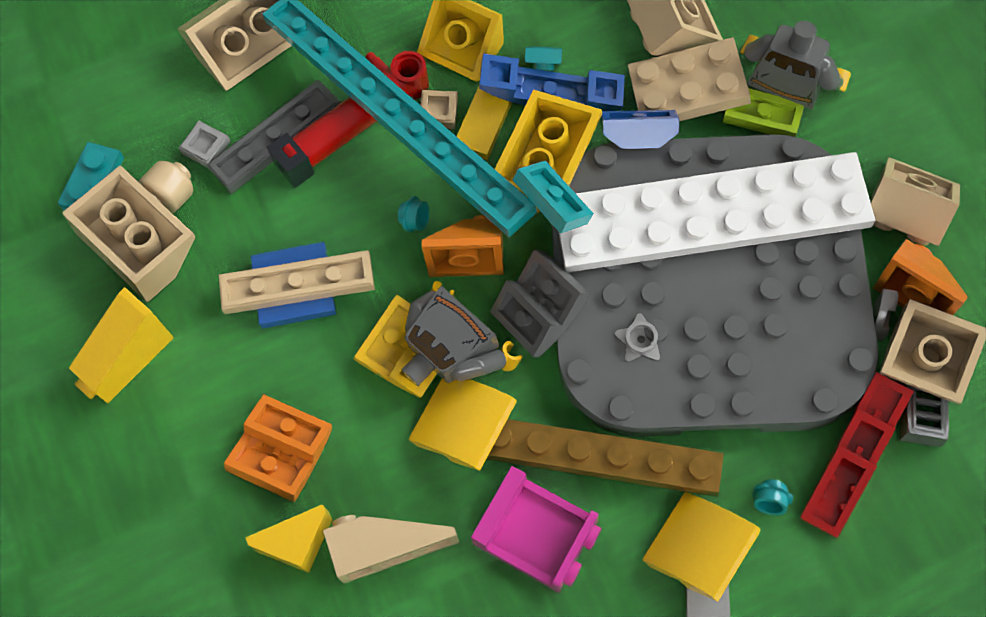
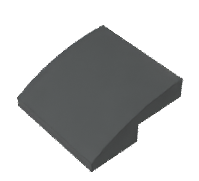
[490,250,591,357]

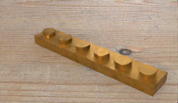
[486,419,724,497]

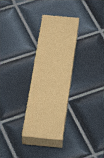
[219,250,375,314]

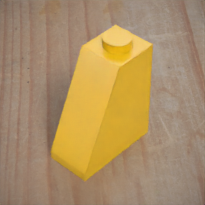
[69,287,174,404]

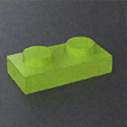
[723,88,804,137]

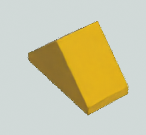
[245,504,332,573]

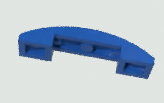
[479,53,625,111]

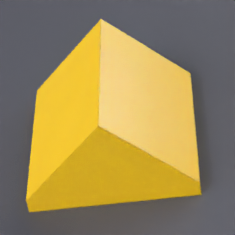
[417,0,504,82]

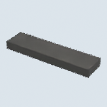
[207,79,341,194]

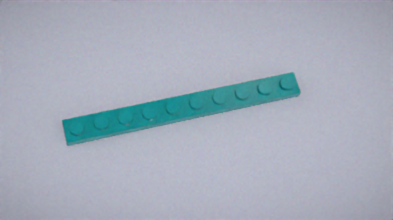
[262,0,537,237]

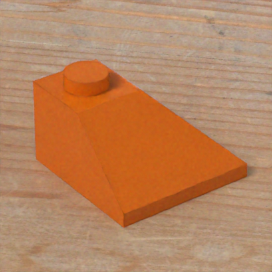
[422,215,504,277]
[873,239,968,315]

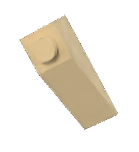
[323,515,459,583]

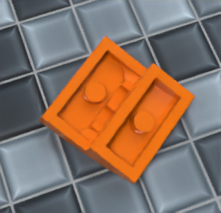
[224,394,332,503]

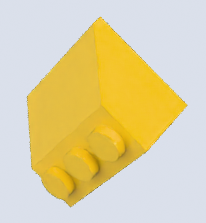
[495,89,602,212]

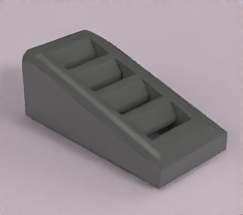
[900,383,949,447]

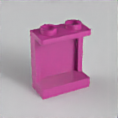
[471,466,602,593]

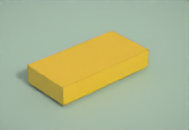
[456,86,513,161]

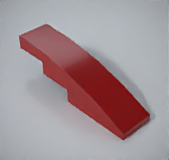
[800,372,914,538]

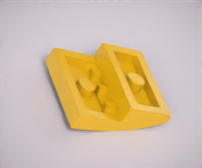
[353,294,437,398]
[408,379,517,471]
[642,492,761,602]

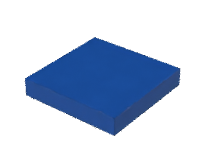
[251,242,337,329]

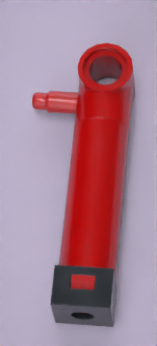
[266,51,429,189]

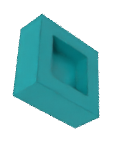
[525,46,563,70]

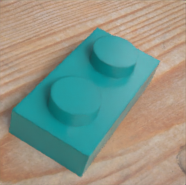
[57,142,125,210]
[513,161,594,234]

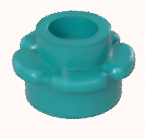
[398,196,430,232]
[752,479,793,516]

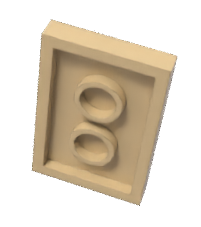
[628,37,751,121]

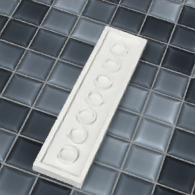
[558,152,875,272]

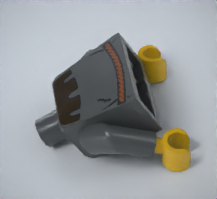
[740,21,851,110]
[401,281,523,386]

